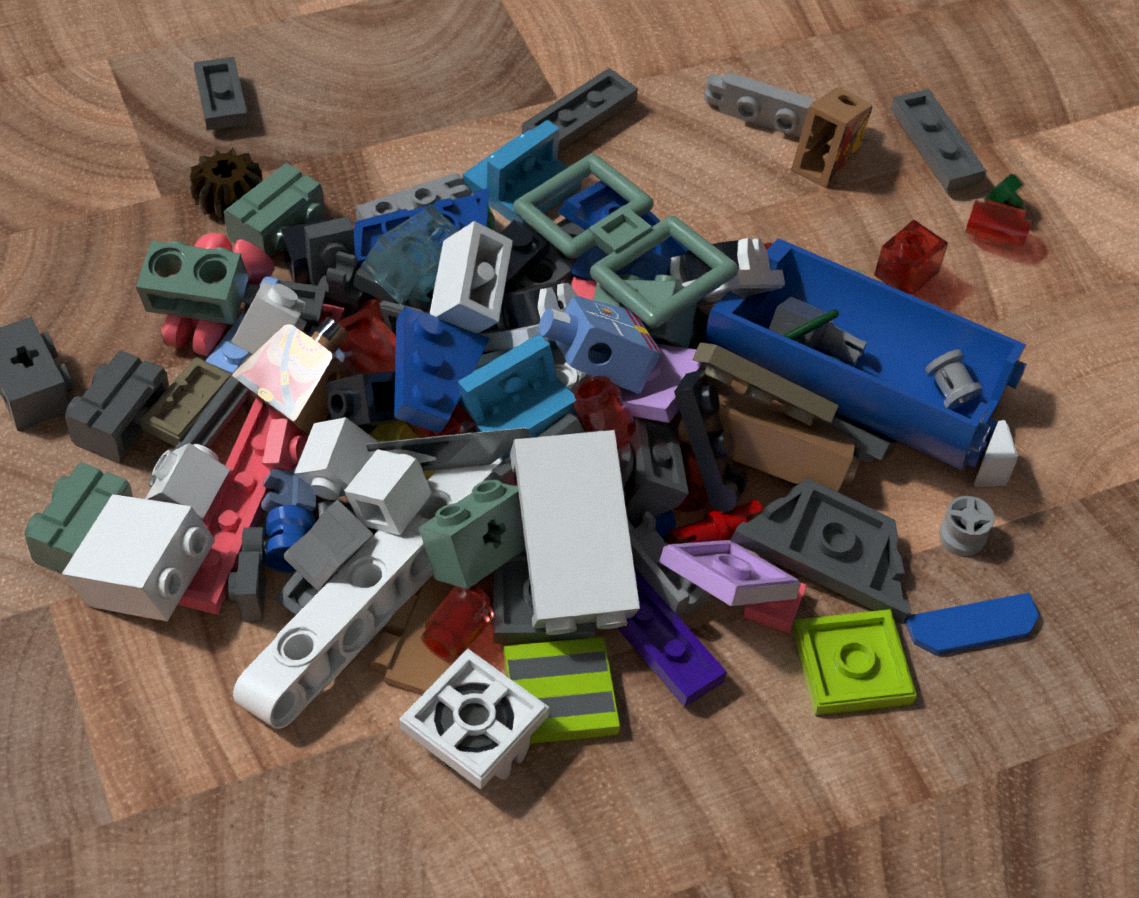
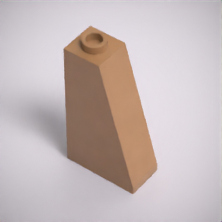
[677,376,860,492]

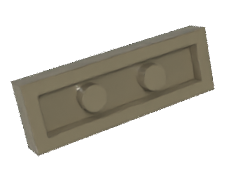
[692,342,839,426]

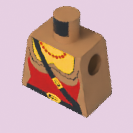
[791,88,873,188]
[232,316,351,435]

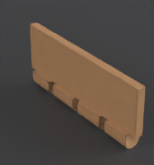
[369,573,492,695]

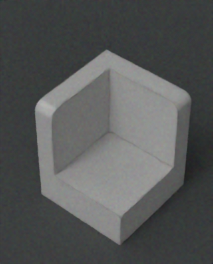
[284,499,374,591]

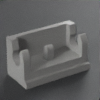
[627,511,711,620]

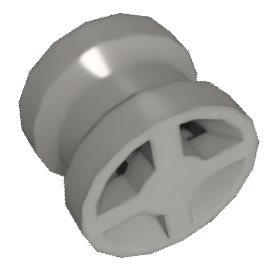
[939,496,995,556]

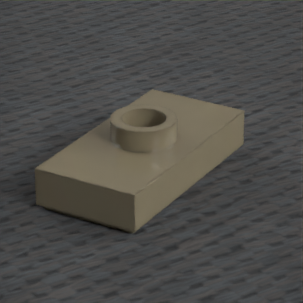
[140,357,232,447]

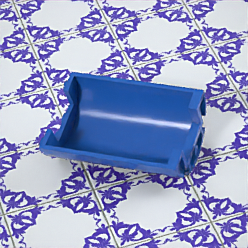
[704,238,1027,471]

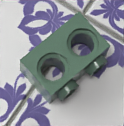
[136,241,249,325]

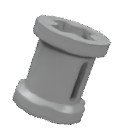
[925,349,983,410]

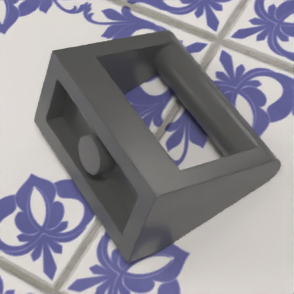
[621,416,689,527]

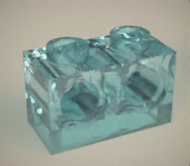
[361,205,459,305]

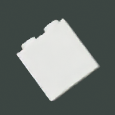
[62,494,215,621]

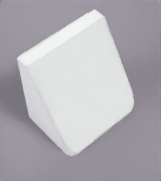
[974,420,1018,487]

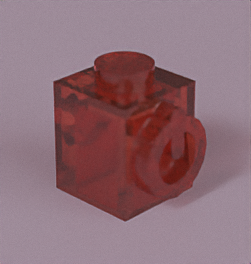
[874,220,948,295]

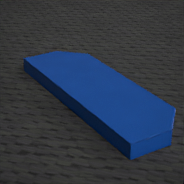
[904,593,1039,655]

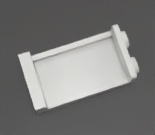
[510,430,640,635]

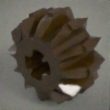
[190,148,263,220]

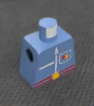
[539,296,662,394]

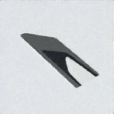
[366,428,530,471]

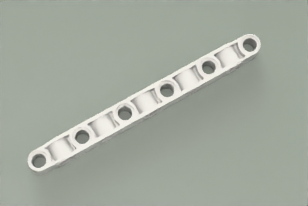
[233,348,598,729]

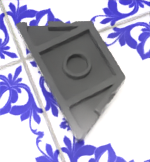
[730,478,910,623]

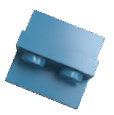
[462,120,581,227]
[454,334,581,460]

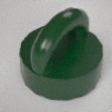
[984,174,1026,216]

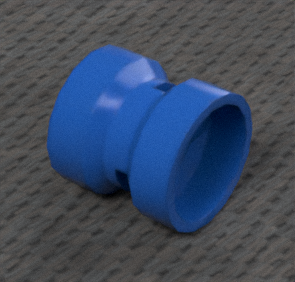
[264,505,316,573]

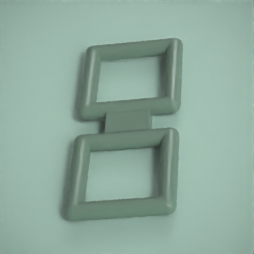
[513,154,738,328]

